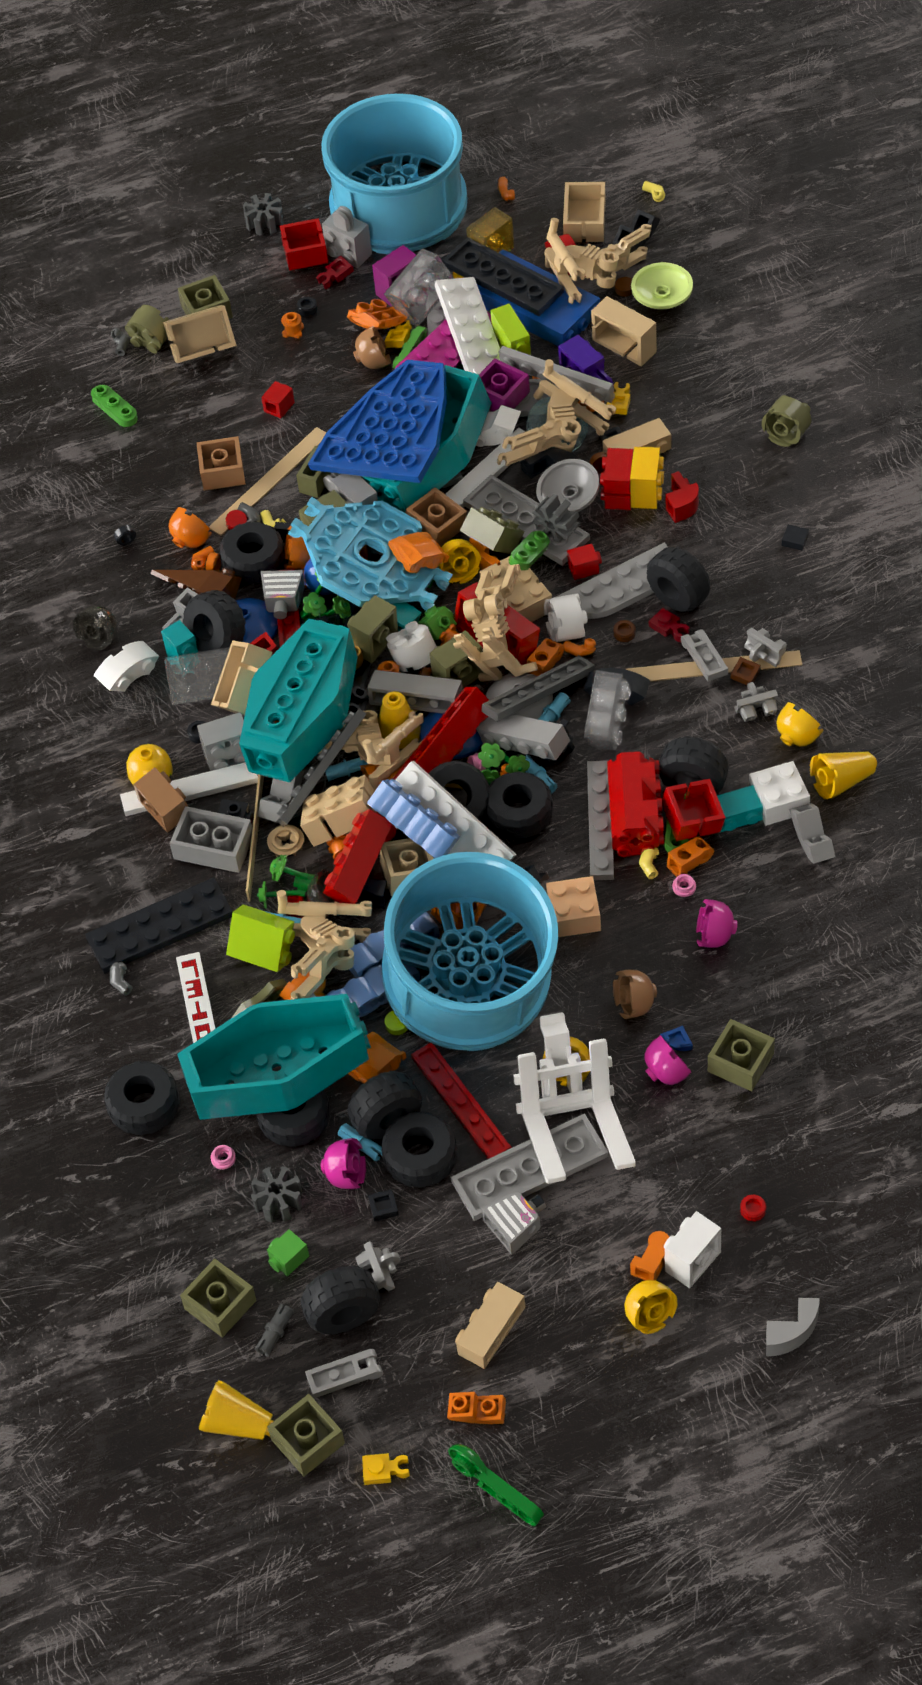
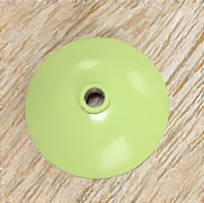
[631,262,693,309]

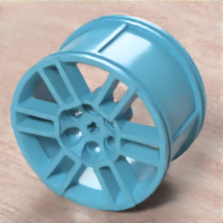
[322,94,468,254]
[382,852,558,1051]

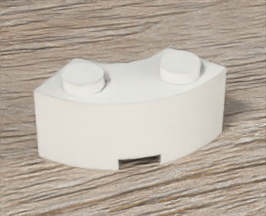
[476,405,521,447]
[94,641,159,692]

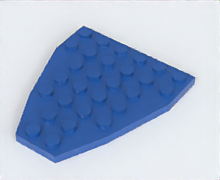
[308,360,447,483]

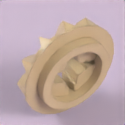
[267,825,305,858]

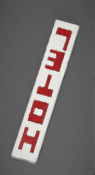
[176,952,215,1043]

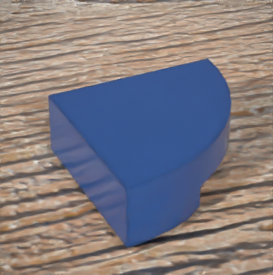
[660,1026,693,1051]

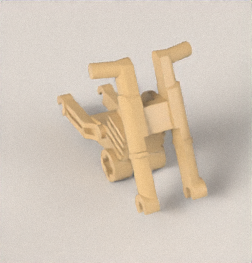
[544,218,651,304]
[497,359,616,466]
[453,564,538,682]
[318,710,424,790]
[277,890,372,1000]

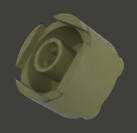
[125,305,169,354]
[762,395,811,447]

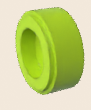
[385,1011,408,1035]

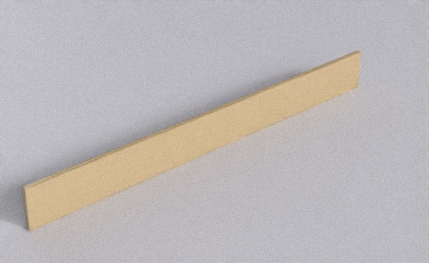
[209,427,326,536]
[626,650,802,682]
[246,774,264,902]

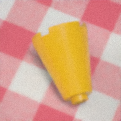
[378,691,420,749]
[810,752,877,799]
[199,1380,274,1440]

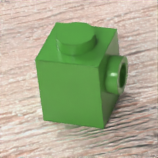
[267,1229,309,1276]

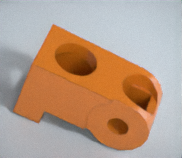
[527,638,564,676]
[667,836,714,877]
[630,1231,669,1280]

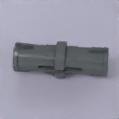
[255,1304,294,1357]

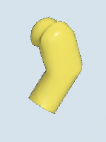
[642,181,665,202]

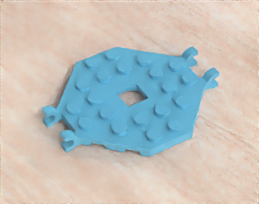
[288,497,453,611]

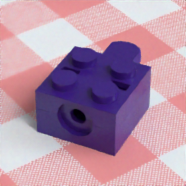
[558,335,614,388]

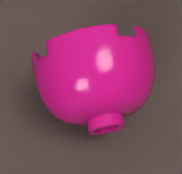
[696,899,737,948]
[644,1035,692,1085]
[321,1138,366,1189]

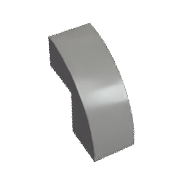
[257,770,304,823]
[789,803,835,864]
[766,1298,820,1356]

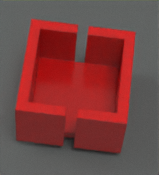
[280,218,328,271]
[600,448,634,510]
[662,779,725,841]

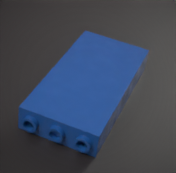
[477,249,600,346]

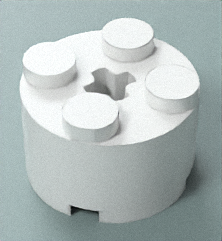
[544,593,588,642]
[386,621,437,672]

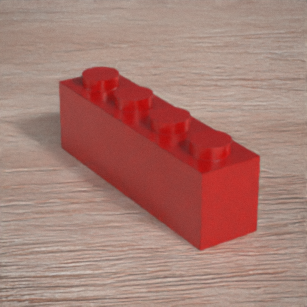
[323,809,392,904]

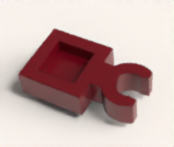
[316,256,354,289]
[649,608,690,642]

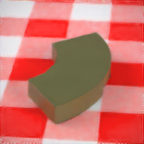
[232,979,287,1018]

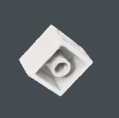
[749,761,810,826]
[664,1211,721,1289]

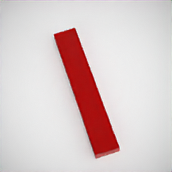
[411,1043,512,1159]

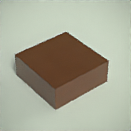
[730,657,761,685]

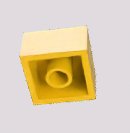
[630,446,664,509]

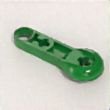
[448,1444,544,1526]

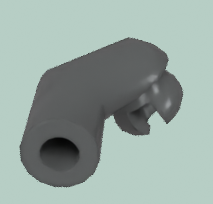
[110,328,130,356]
[237,502,261,522]
[110,962,133,996]

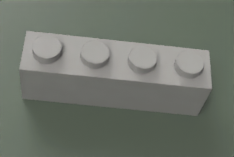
[367,670,463,714]
[476,714,570,760]

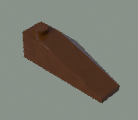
[151,568,242,599]

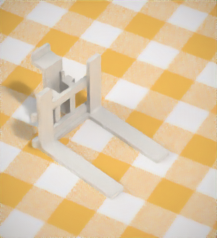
[513,1012,635,1184]

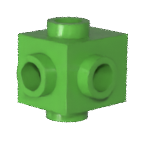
[417,606,457,640]

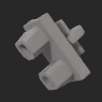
[744,628,787,667]
[734,682,778,722]
[355,1241,401,1291]

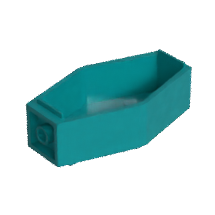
[362,365,491,513]
[239,619,358,783]
[177,994,371,1120]

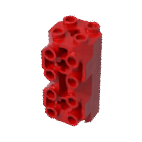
[607,752,664,857]

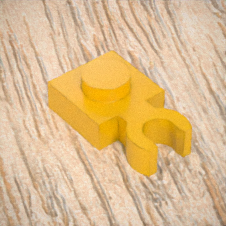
[384,320,412,348]
[606,382,630,415]
[362,1453,410,1485]

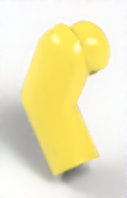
[260,510,286,528]
[639,848,659,879]

